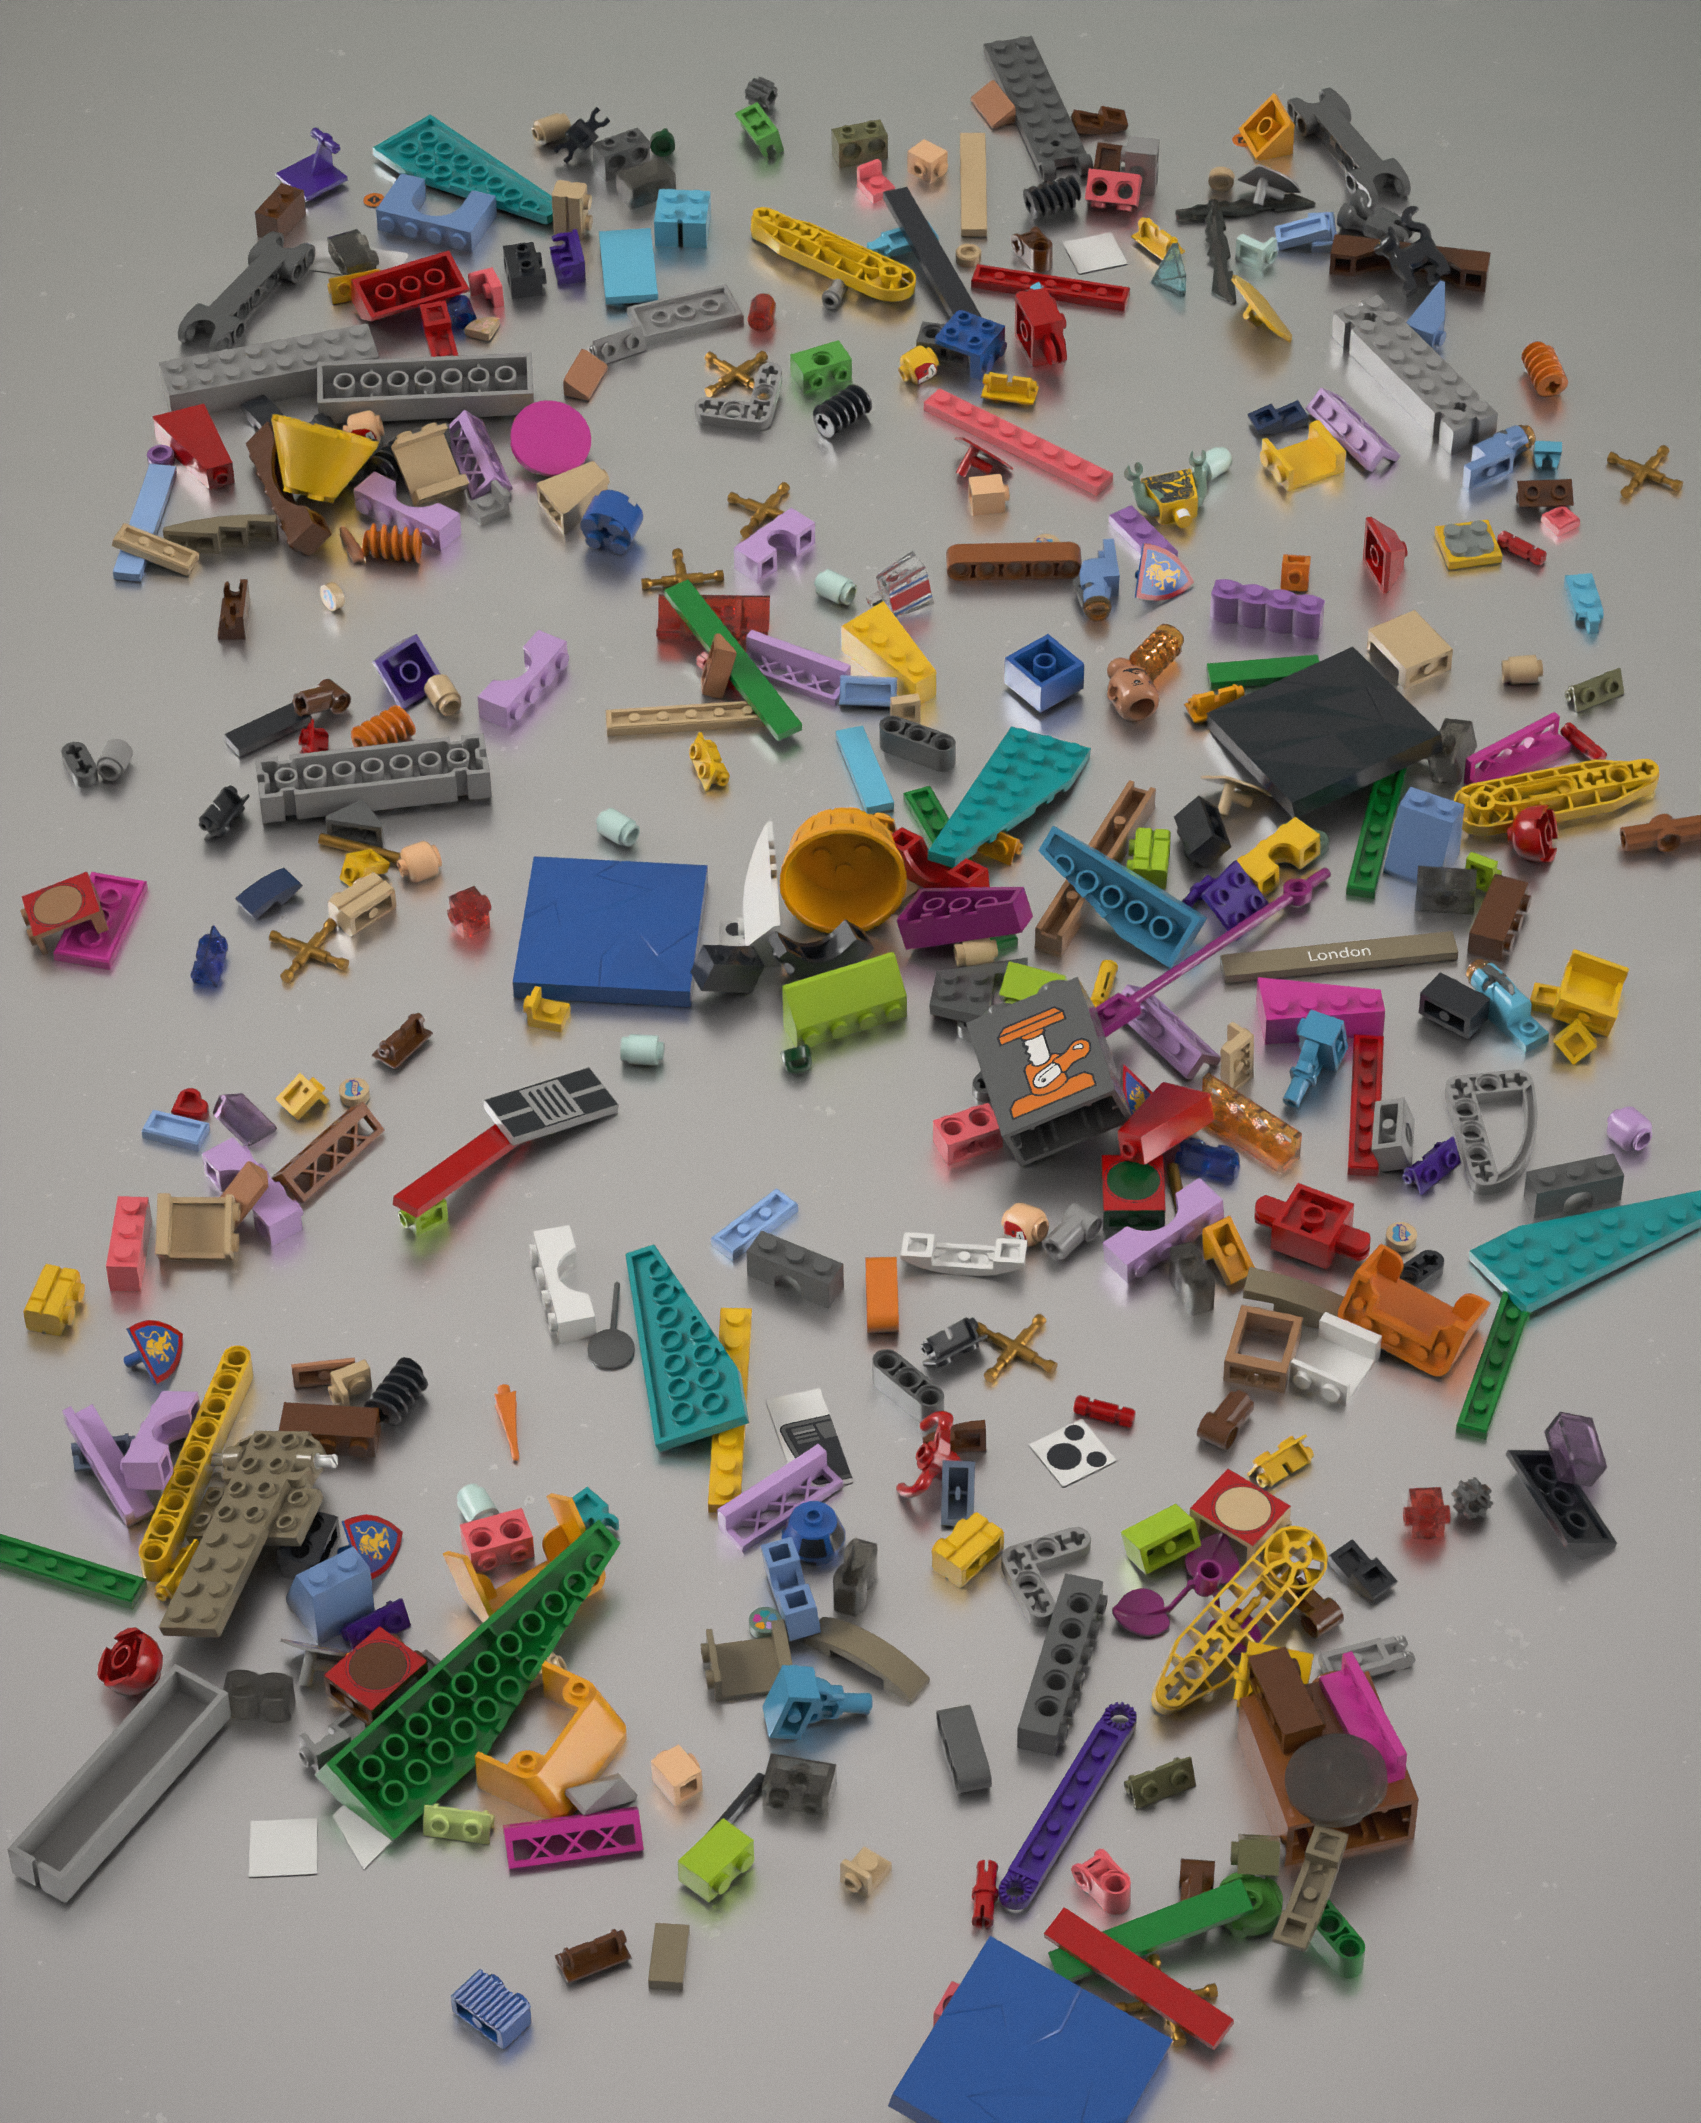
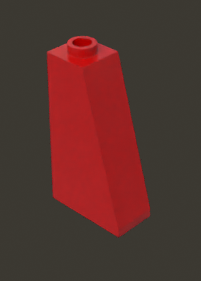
[152,403,235,490]
[1118,1082,1214,1165]

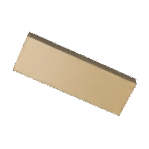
[112,523,200,576]

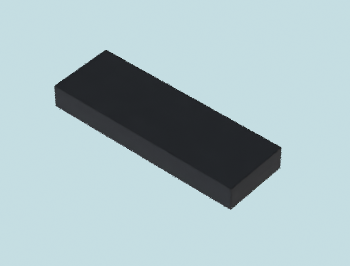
[224,703,312,757]

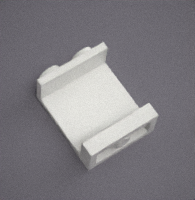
[1289,1312,1382,1407]

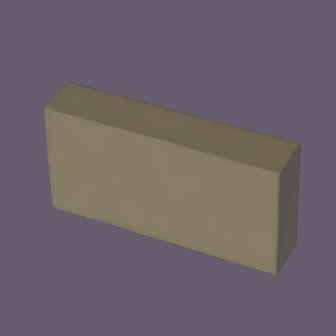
[648,1923,690,1990]

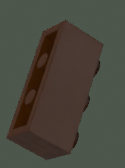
[1467,874,1532,962]
[278,1402,381,1458]
[1247,1646,1326,1755]

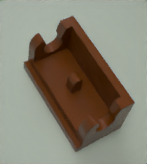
[217,579,250,640]

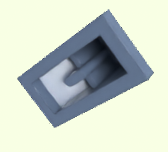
[941,1460,975,1526]

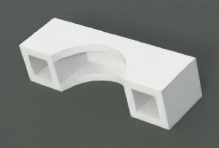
[529,1224,596,1343]

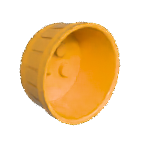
[779,807,907,934]

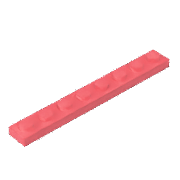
[924,388,1113,496]

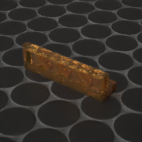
[1202,1072,1302,1174]

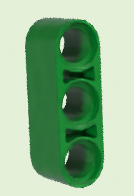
[1310,1899,1365,1979]

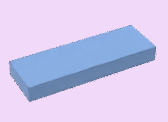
[711,1188,798,1261]

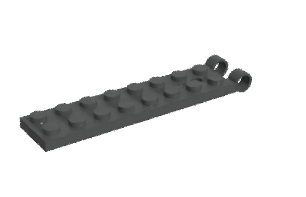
[984,36,1093,182]

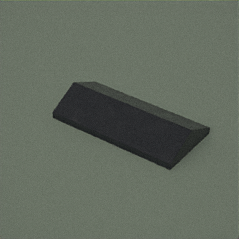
[1505,1450,1618,1559]

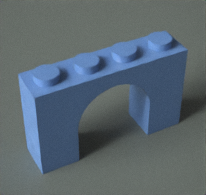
[376,173,497,253]

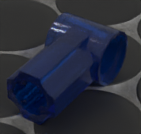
[447,295,477,330]

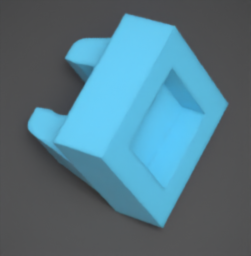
[1533,441,1562,471]

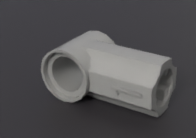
[1043,1203,1103,1261]

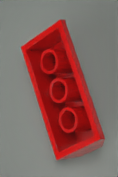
[351,250,469,321]

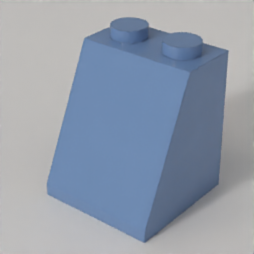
[1383,787,1464,891]
[286,1546,375,1645]

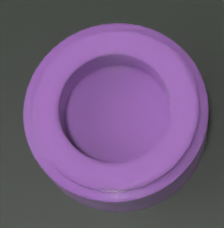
[147,445,175,466]

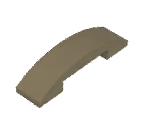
[803,1617,930,1703]
[1272,1824,1349,1952]

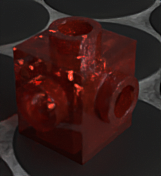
[447,886,492,939]
[1403,1487,1451,1540]

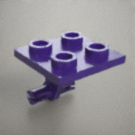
[276,127,348,201]
[1182,860,1269,941]

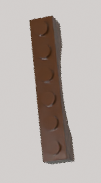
[1329,234,1491,292]
[245,422,332,556]

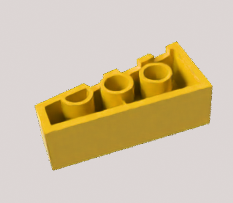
[841,601,936,706]

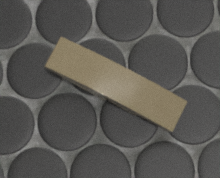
[163,514,279,554]
[1243,1267,1344,1329]

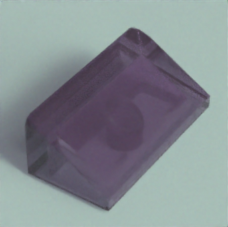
[213,1093,277,1146]

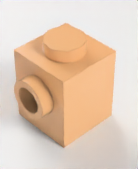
[907,139,948,184]
[968,474,1010,516]
[651,1744,703,1807]

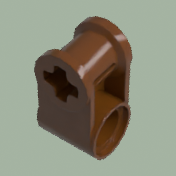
[1011,226,1053,273]

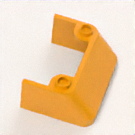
[443,1493,606,1623]
[475,1661,627,1819]

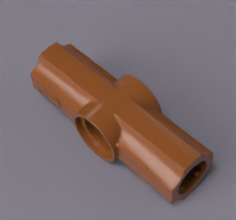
[1619,814,1701,852]

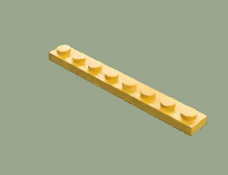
[708,1308,752,1513]

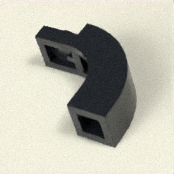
[768,919,875,980]

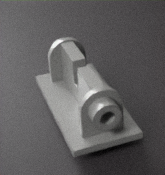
[589,325,647,364]

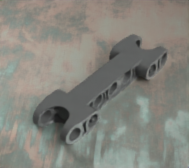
[1287,87,1411,208]
[178,231,315,352]

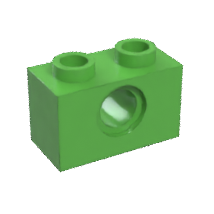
[790,340,852,394]

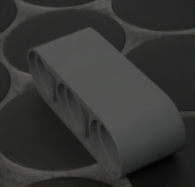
[879,715,956,772]
[872,1349,944,1426]
[936,1704,992,1793]

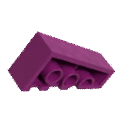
[896,887,1033,950]

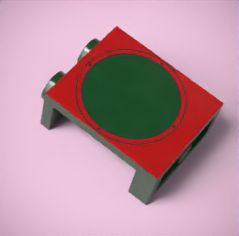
[1101,1155,1166,1231]

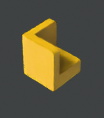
[1554,1018,1597,1065]

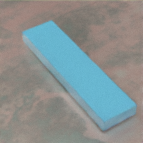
[836,725,894,814]

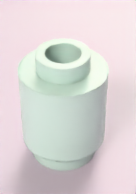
[1192,447,1232,482]
[814,569,857,605]
[596,808,640,846]
[620,1034,665,1066]
[457,1484,500,1522]

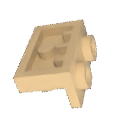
[1220,1022,1254,1097]

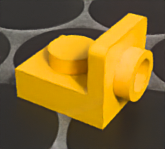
[340,849,390,886]
[523,986,571,1033]
[275,1073,330,1120]

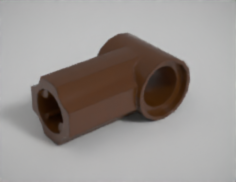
[292,679,351,717]
[1197,1389,1254,1451]
[1280,1577,1344,1639]
[1179,1858,1215,1902]

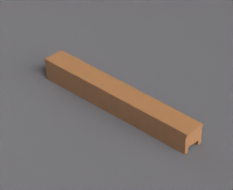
[1034,780,1156,958]

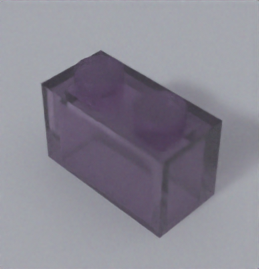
[1544,1412,1607,1487]

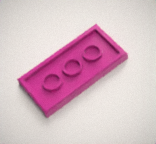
[53,872,148,970]

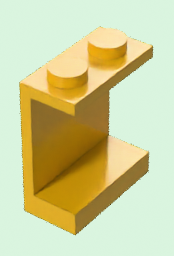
[1260,420,1346,492]

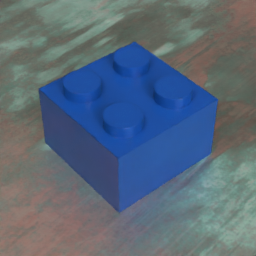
[1004,634,1084,713]

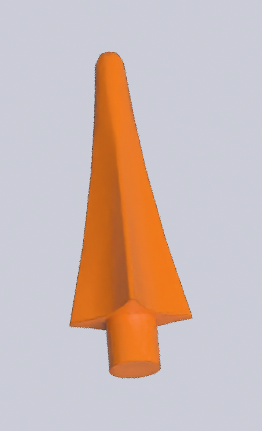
[494,1384,519,1461]

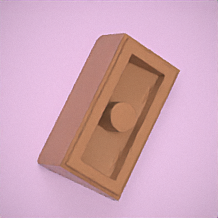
[970,80,1016,129]
[563,349,608,401]
[701,633,737,698]
[220,1161,269,1230]
[291,1357,355,1388]

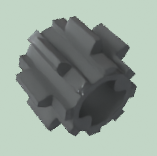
[745,77,778,110]
[1451,1477,1493,1520]

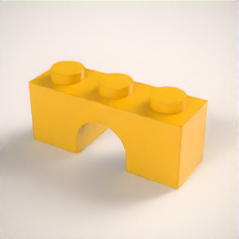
[1237,817,1321,897]

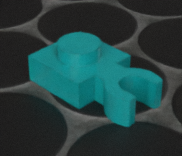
[572,1487,619,1531]

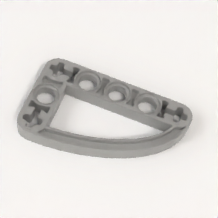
[1445,1070,1538,1195]

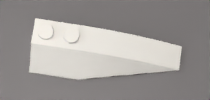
[738,821,782,968]

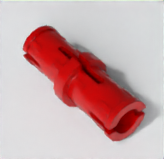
[971,1860,999,1929]

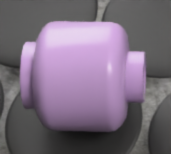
[1607,1107,1652,1152]

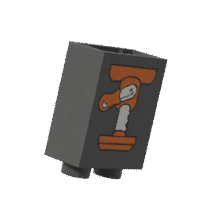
[966,977,1132,1167]

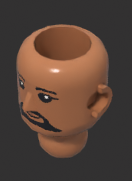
[1107,657,1160,722]

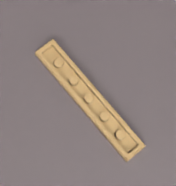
[960,133,987,237]
[605,701,766,737]

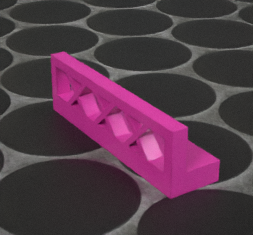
[1463,712,1571,785]
[1319,1651,1407,1788]
[502,1806,644,1869]

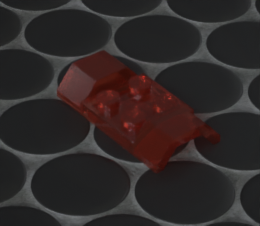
[656,594,770,641]

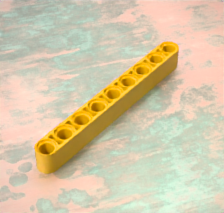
[138,1345,254,1582]

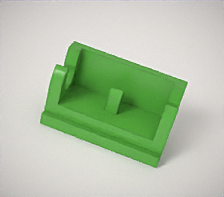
[735,102,784,157]

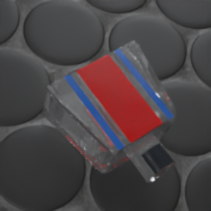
[866,551,934,617]

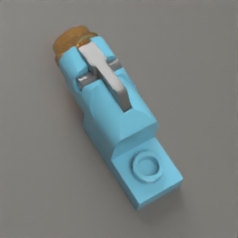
[1465,959,1549,1054]

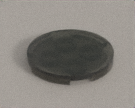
[1285,1733,1388,1828]

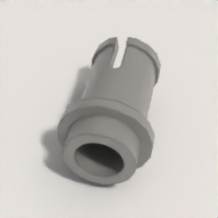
[821,279,848,309]

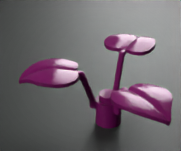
[1112,1532,1262,1655]

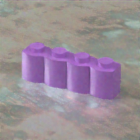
[1210,579,1325,639]

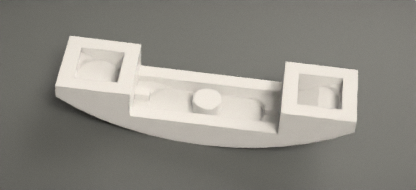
[900,1232,1028,1276]

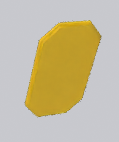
[1231,275,1292,343]

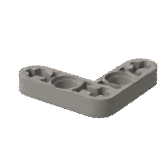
[695,362,783,431]
[1001,1527,1091,1627]

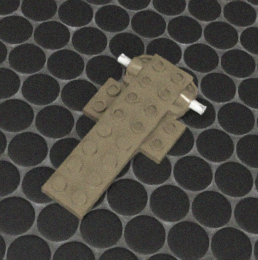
[158,1431,338,1637]

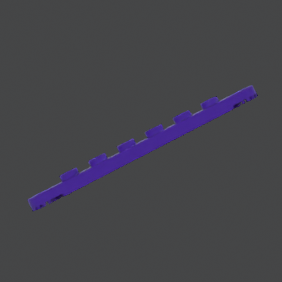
[998,1702,1137,1910]

